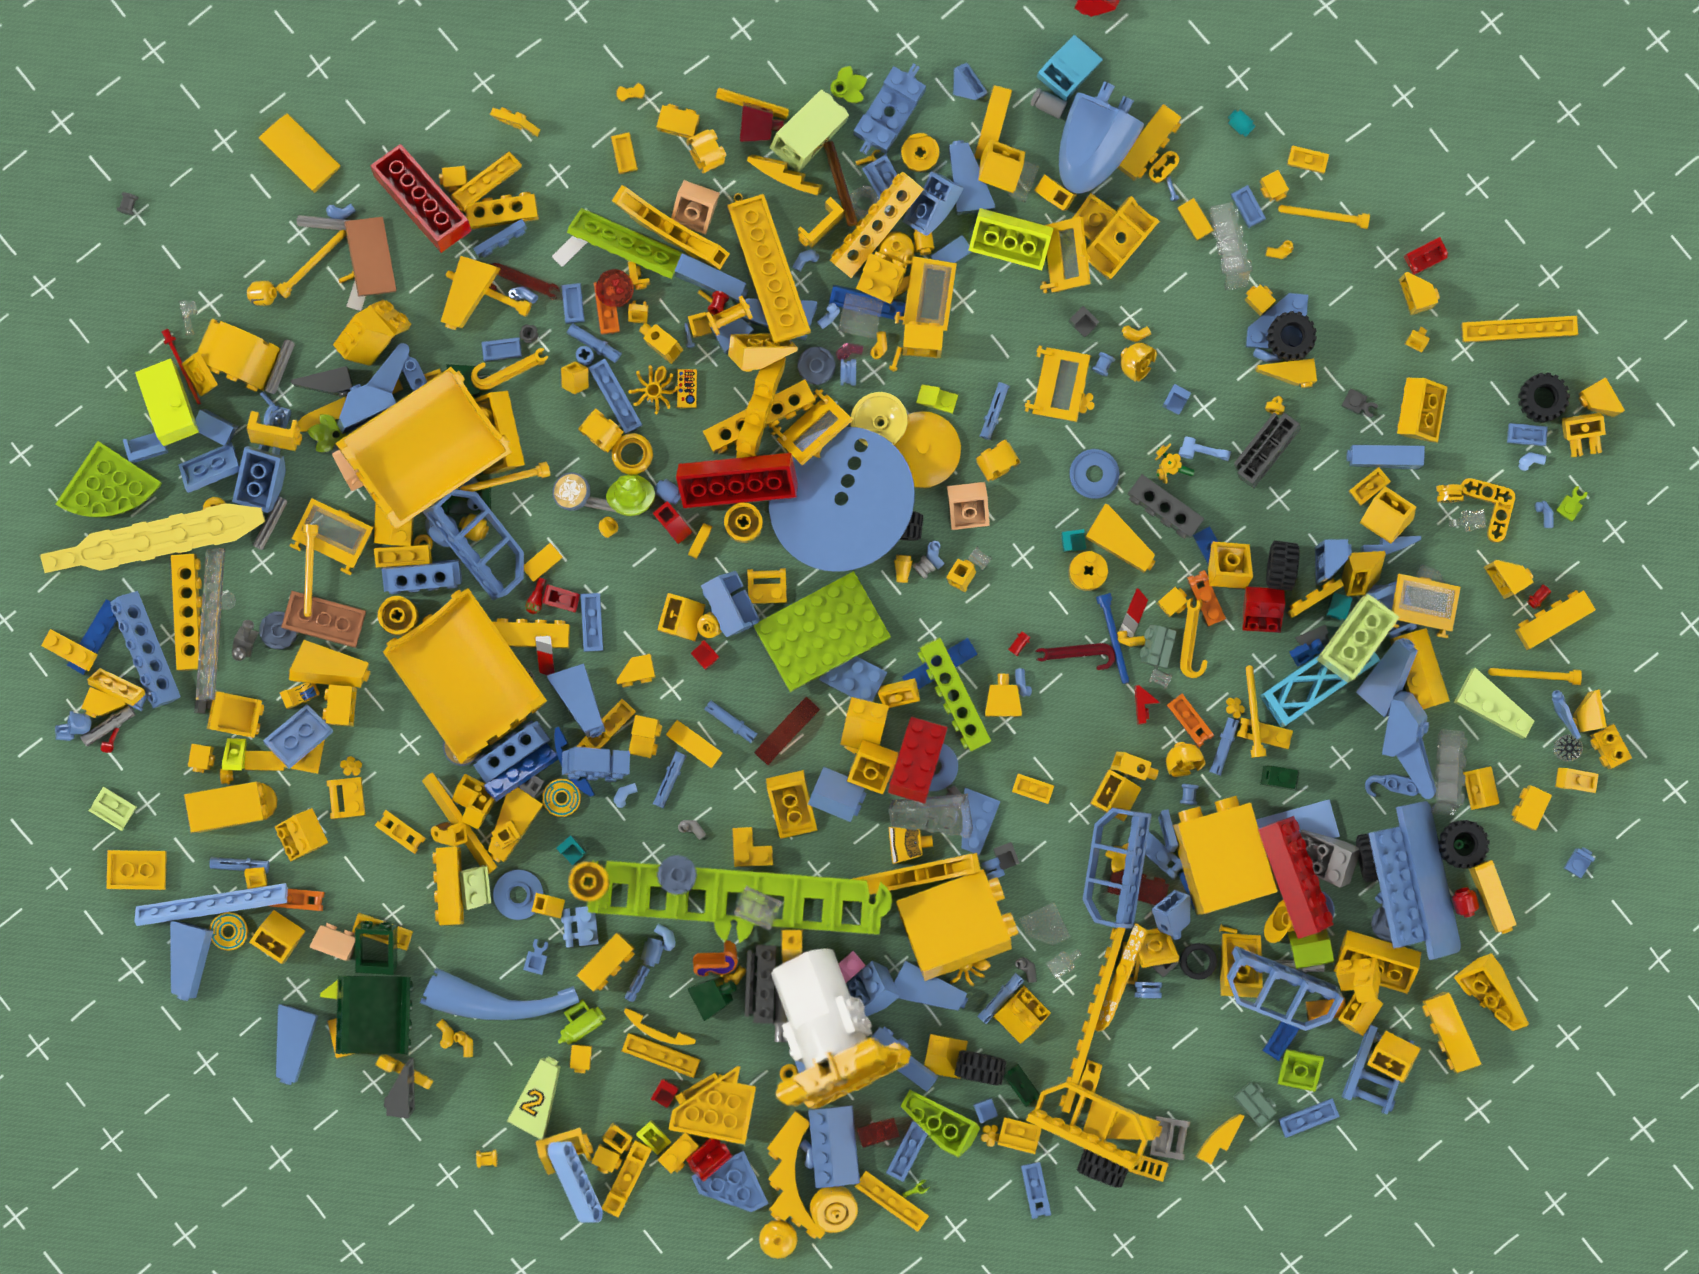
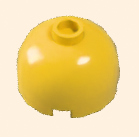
[877,231,915,268]
[1121,343,1157,382]
[1166,742,1206,777]
[759,1220,798,1259]

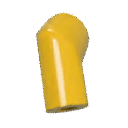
[1266,240,1293,259]
[1122,325,1151,342]
[436,1019,454,1049]
[453,1031,473,1057]

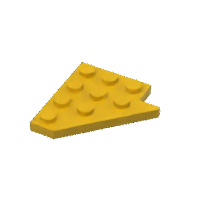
[669,1066,756,1144]

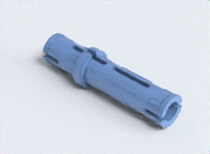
[567,323,622,363]
[980,382,1009,440]
[704,700,758,744]
[1209,717,1239,776]
[653,751,687,808]
[210,857,269,873]
[977,973,1024,1024]

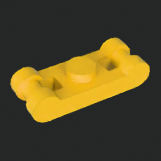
[375,810,426,854]

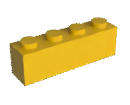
[1117,104,1182,181]
[1515,590,1596,650]
[492,618,570,649]

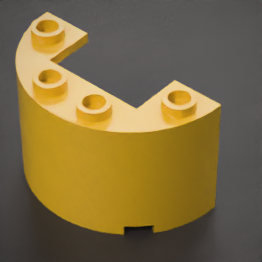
[197,319,281,392]

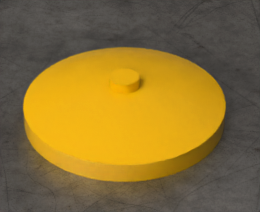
[893,411,961,488]

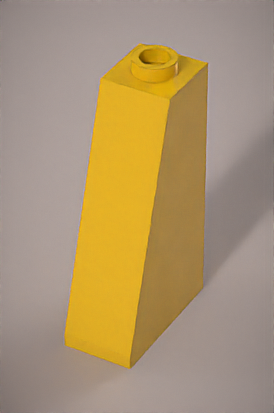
[441,256,500,330]
[1085,503,1156,573]
[289,640,371,688]
[488,787,544,863]
[1468,860,1517,934]
[782,930,803,964]
[1083,1100,1163,1140]

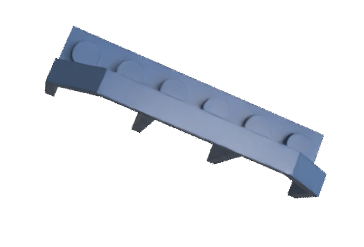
[422,489,524,600]
[1083,808,1151,928]
[1227,946,1344,1031]

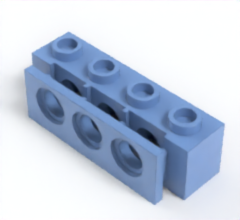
[382,559,462,594]
[473,720,551,783]

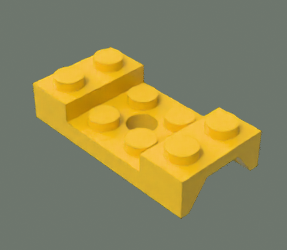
[1086,196,1160,280]

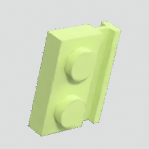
[89,787,137,831]
[459,865,491,910]

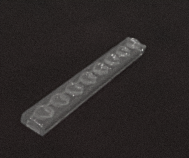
[196,548,225,701]

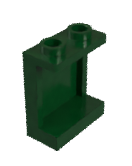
[441,474,491,515]

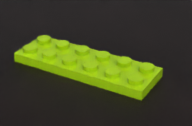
[567,208,685,279]

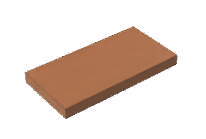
[345,217,396,297]
[281,591,366,648]

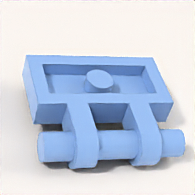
[561,906,599,948]

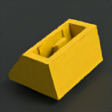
[978,139,1025,193]
[1360,486,1416,544]
[1341,551,1386,596]
[657,593,706,641]
[1090,769,1142,822]
[275,808,328,862]
[249,910,306,964]
[994,986,1051,1044]
[1367,1031,1421,1083]

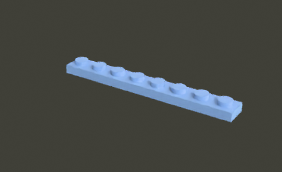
[134,883,288,926]

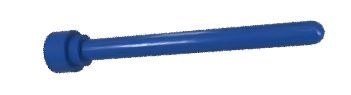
[1096,593,1129,684]

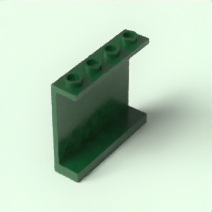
[335,976,413,1055]

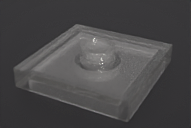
[838,293,884,339]

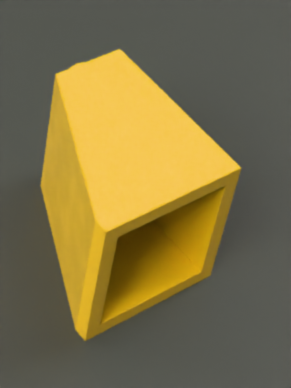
[840,697,889,749]

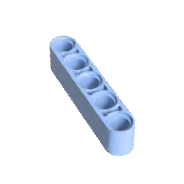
[548,1141,603,1223]

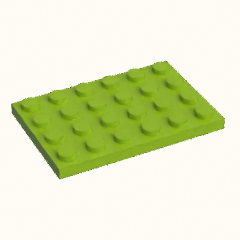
[753,571,891,692]

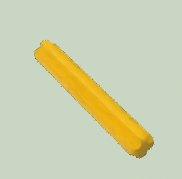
[716,88,789,119]

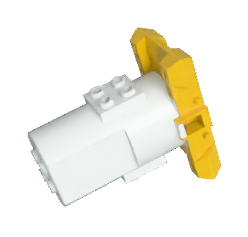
[771,949,911,1109]

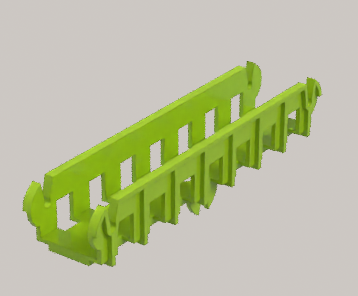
[584,860,892,943]

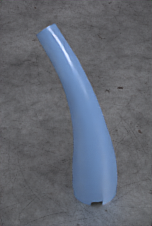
[420,968,580,1020]

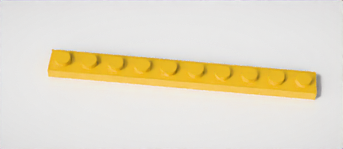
[1059,927,1126,1113]

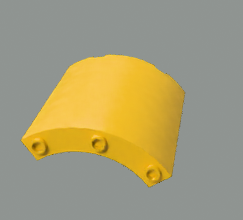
[336,367,512,529]
[383,588,547,764]

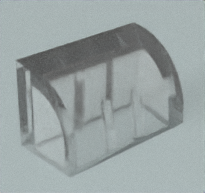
[734,886,782,930]

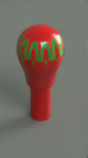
[525,578,546,614]

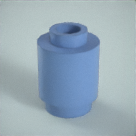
[654,479,681,505]
[640,937,663,967]

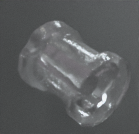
[967,546,992,571]
[1148,666,1173,689]

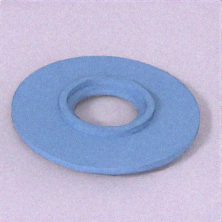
[1070,449,1119,499]
[929,744,958,791]
[493,870,543,920]

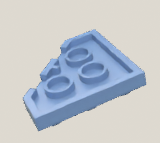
[1246,293,1308,350]
[691,1151,769,1212]

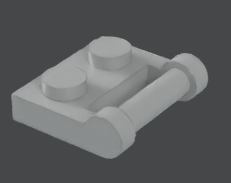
[1150,1116,1190,1160]

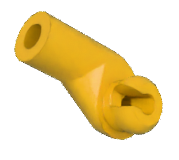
[870,331,887,359]
[1117,631,1145,647]
[720,965,747,985]

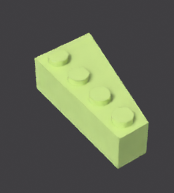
[1454,668,1534,739]

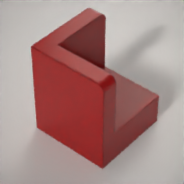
[691,640,720,670]
[651,1079,679,1108]

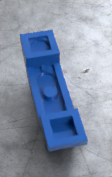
[554,727,595,797]

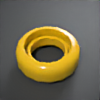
[611,433,653,475]

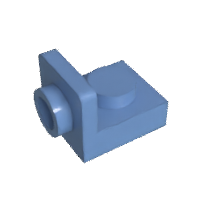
[1564,847,1595,878]

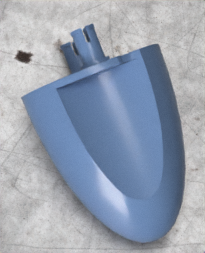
[1059,81,1144,194]

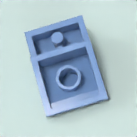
[902,171,964,236]

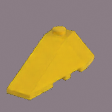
[1454,953,1529,1031]

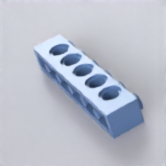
[110,591,181,708]

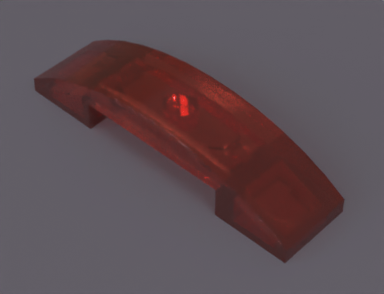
[754,697,820,765]

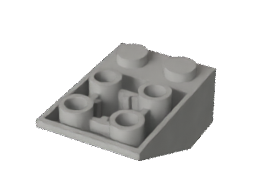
[1300,830,1360,888]

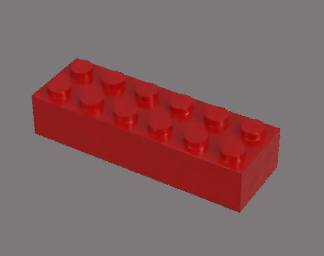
[370,144,472,253]
[676,453,798,508]
[1258,816,1334,939]

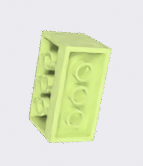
[1316,594,1399,683]

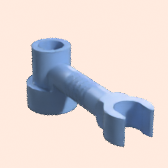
[1179,437,1231,461]

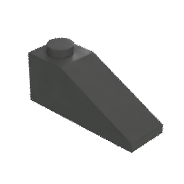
[291,366,353,397]
[384,1058,415,1119]

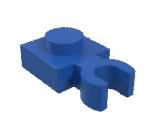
[1290,639,1324,667]

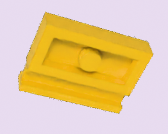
[997,1117,1042,1154]

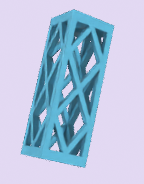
[1259,652,1380,727]

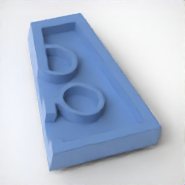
[961,787,1000,855]

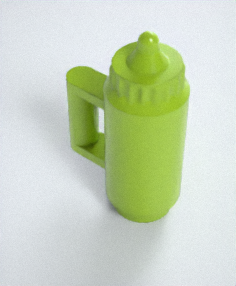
[558,999,606,1045]

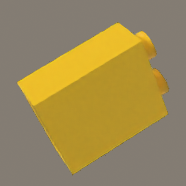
[1173,796,1277,915]
[896,869,1019,981]

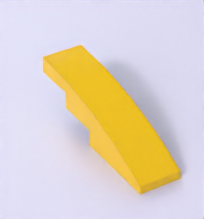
[747,154,822,195]
[576,699,636,749]

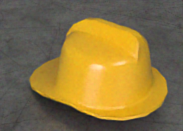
[1264,900,1294,943]

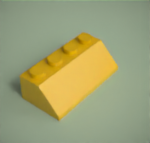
[474,391,525,475]
[1390,628,1450,709]
[433,847,464,925]
[1334,930,1421,994]
[1422,992,1481,1073]

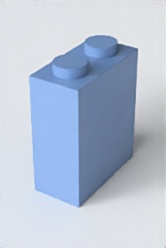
[808,767,867,822]

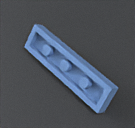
[589,359,643,434]

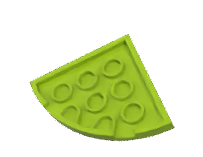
[55,441,162,518]

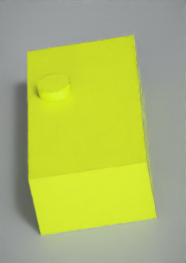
[968,208,1053,270]
[135,358,199,446]

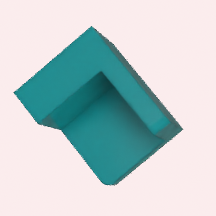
[1061,529,1086,553]
[1326,592,1352,621]
[556,835,587,865]

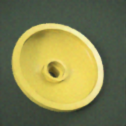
[851,392,908,447]

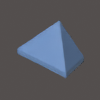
[953,63,988,100]

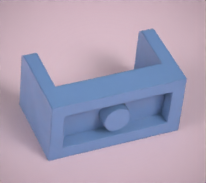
[123,433,169,463]

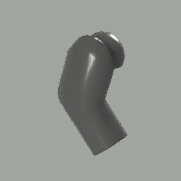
[1015,957,1037,983]

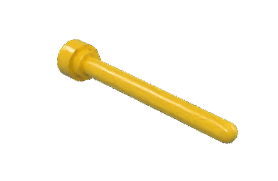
[1278,205,1370,229]
[276,230,347,299]
[446,271,532,317]
[460,462,550,492]
[303,524,319,617]
[1246,665,1267,758]
[1488,668,1582,685]

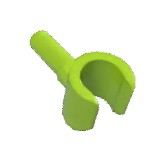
[902,1179,930,1198]

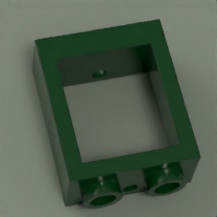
[355,921,397,975]

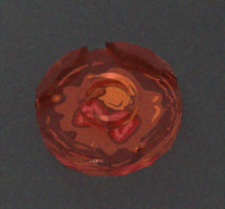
[596,269,634,308]

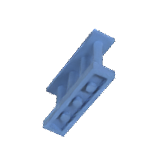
[1341,1025,1414,1114]

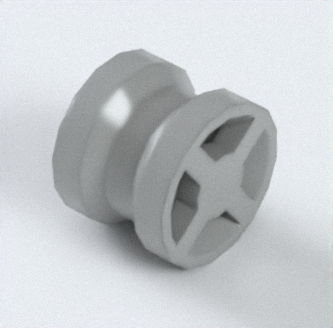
[912,555,936,580]

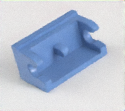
[195,409,238,446]

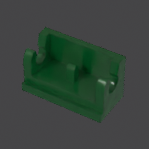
[1004,1064,1040,1107]

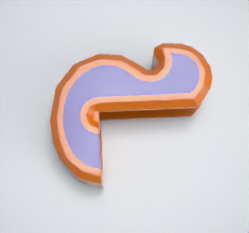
[693,940,738,977]

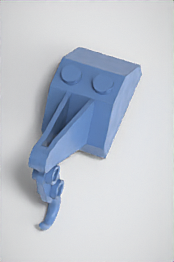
[337,343,427,434]
[232,405,291,513]
[1365,691,1436,799]

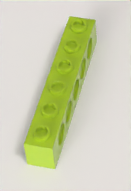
[917,637,991,751]

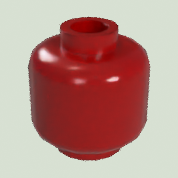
[1452,887,1479,918]

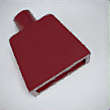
[740,102,784,142]

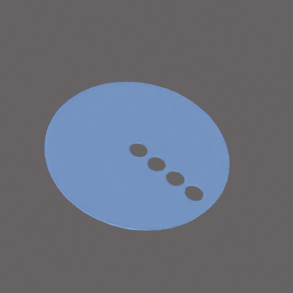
[769,427,915,572]

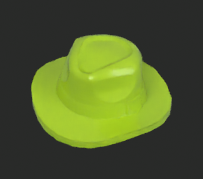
[606,475,655,516]

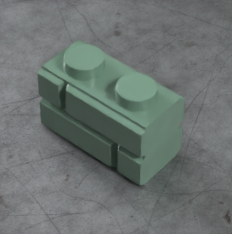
[1140,625,1176,668]
[1233,1082,1277,1127]

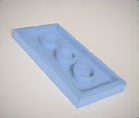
[1256,800,1340,855]

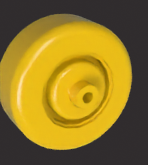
[810,1186,858,1233]

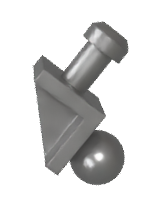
[232,620,259,661]

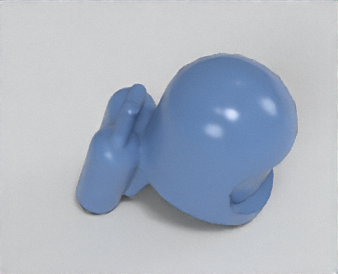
[55,711,91,741]

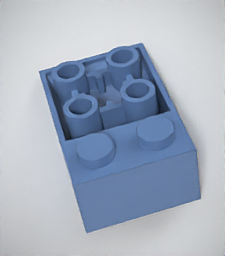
[846,961,900,1017]

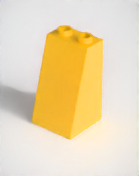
[184,782,269,833]

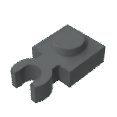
[1341,388,1378,418]

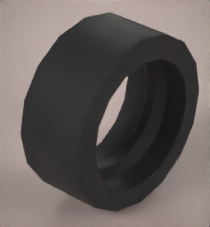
[1179,943,1217,980]

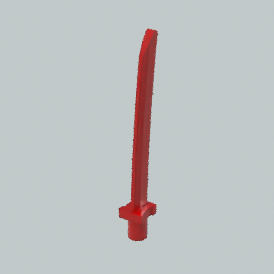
[162,329,201,405]

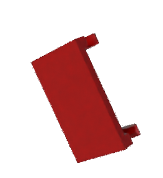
[1404,237,1448,275]
[686,1138,733,1182]

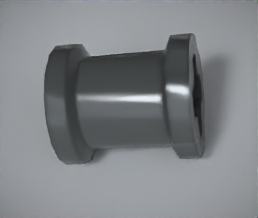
[117,192,139,216]

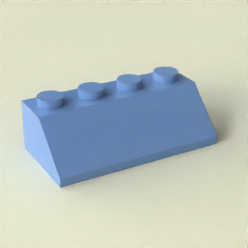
[1315,539,1352,585]
[809,1105,860,1188]

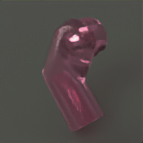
[836,343,864,360]

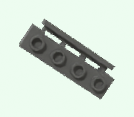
[1234,413,1301,489]
[1127,474,1205,539]
[745,945,776,1024]

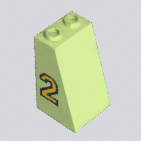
[770,89,849,172]
[507,1056,561,1140]

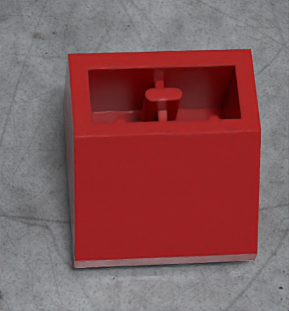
[1242,587,1285,633]

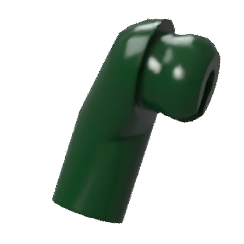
[1453,835,1472,849]

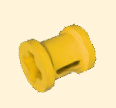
[476,1149,498,1168]

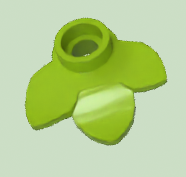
[830,66,867,103]
[307,414,346,452]

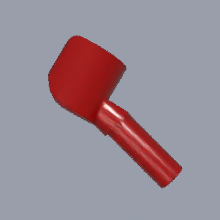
[101,727,119,753]

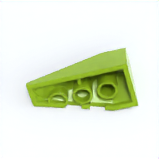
[901,1090,980,1158]

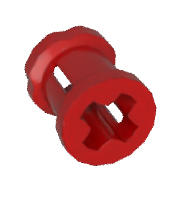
[707,291,729,315]

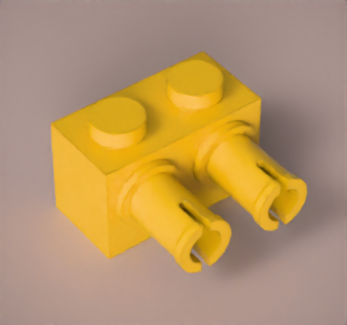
[1561,412,1606,457]
[1590,724,1632,769]

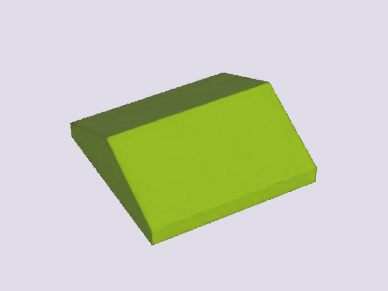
[1287,929,1334,969]
[1278,1049,1324,1092]

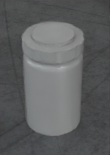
[1030,88,1068,119]

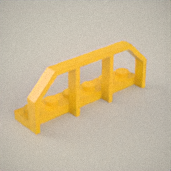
[1026,1081,1149,1170]

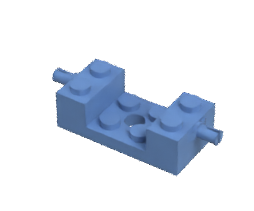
[854,64,926,155]

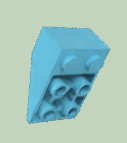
[1037,35,1103,101]

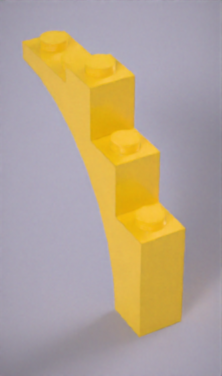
[612,185,730,270]
[736,357,786,458]
[853,853,981,895]
[767,1110,825,1239]

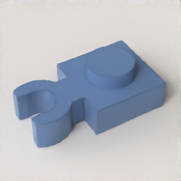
[523,939,548,975]

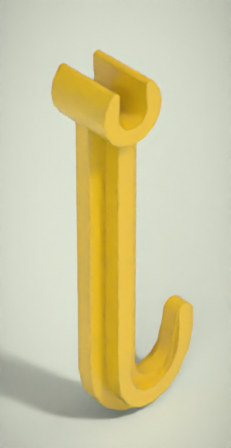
[471,348,548,390]
[1180,598,1208,678]

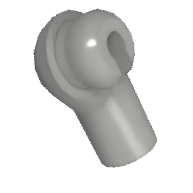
[678,820,707,840]

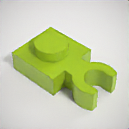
[1555,486,1588,522]

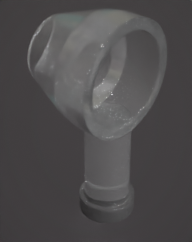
[179,300,198,336]

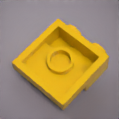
[856,252,907,304]

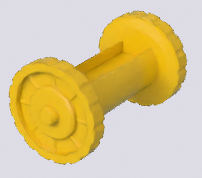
[705,296,753,336]

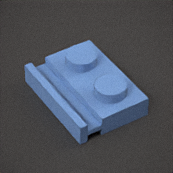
[862,154,898,199]

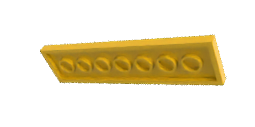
[727,194,811,344]

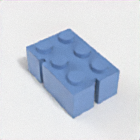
[701,571,761,637]
[562,747,630,782]

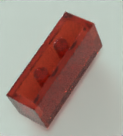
[1106,870,1169,905]

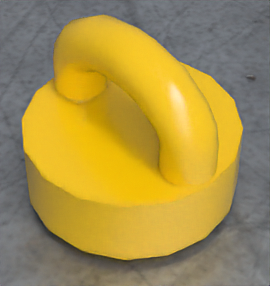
[1265,396,1285,415]
[599,516,618,538]

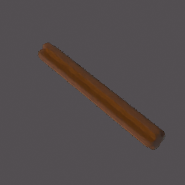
[824,141,858,227]

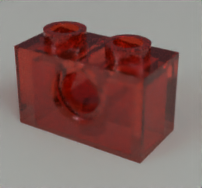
[857,1116,900,1148]

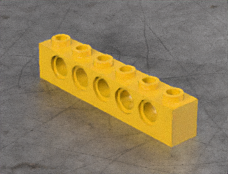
[830,172,924,278]
[425,192,539,236]
[703,380,816,454]
[171,554,206,671]

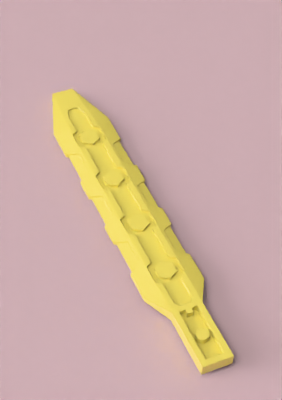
[40,503,265,573]

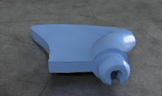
[1552,690,1581,739]

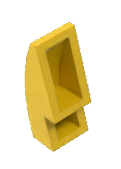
[666,720,723,769]
[1196,1114,1244,1164]

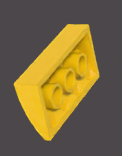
[259,114,341,193]

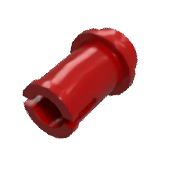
[1527,584,1551,609]
[1008,631,1031,656]

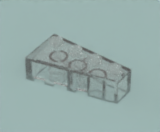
[1209,202,1252,290]
[1431,729,1467,816]
[888,794,973,838]

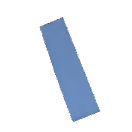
[1361,536,1421,555]

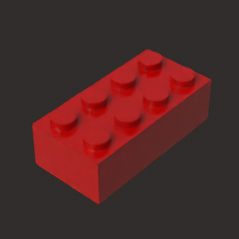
[888,717,948,804]

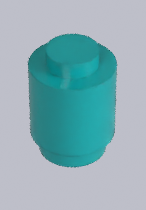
[1228,109,1256,137]

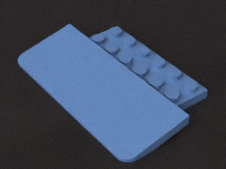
[1369,801,1461,960]

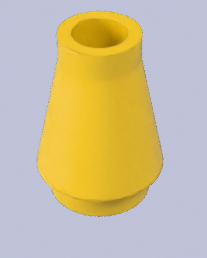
[894,555,913,583]

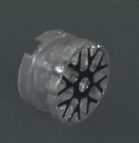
[1553,734,1583,762]

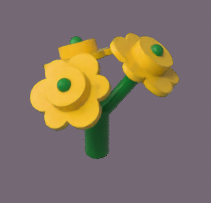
[1155,443,1194,484]

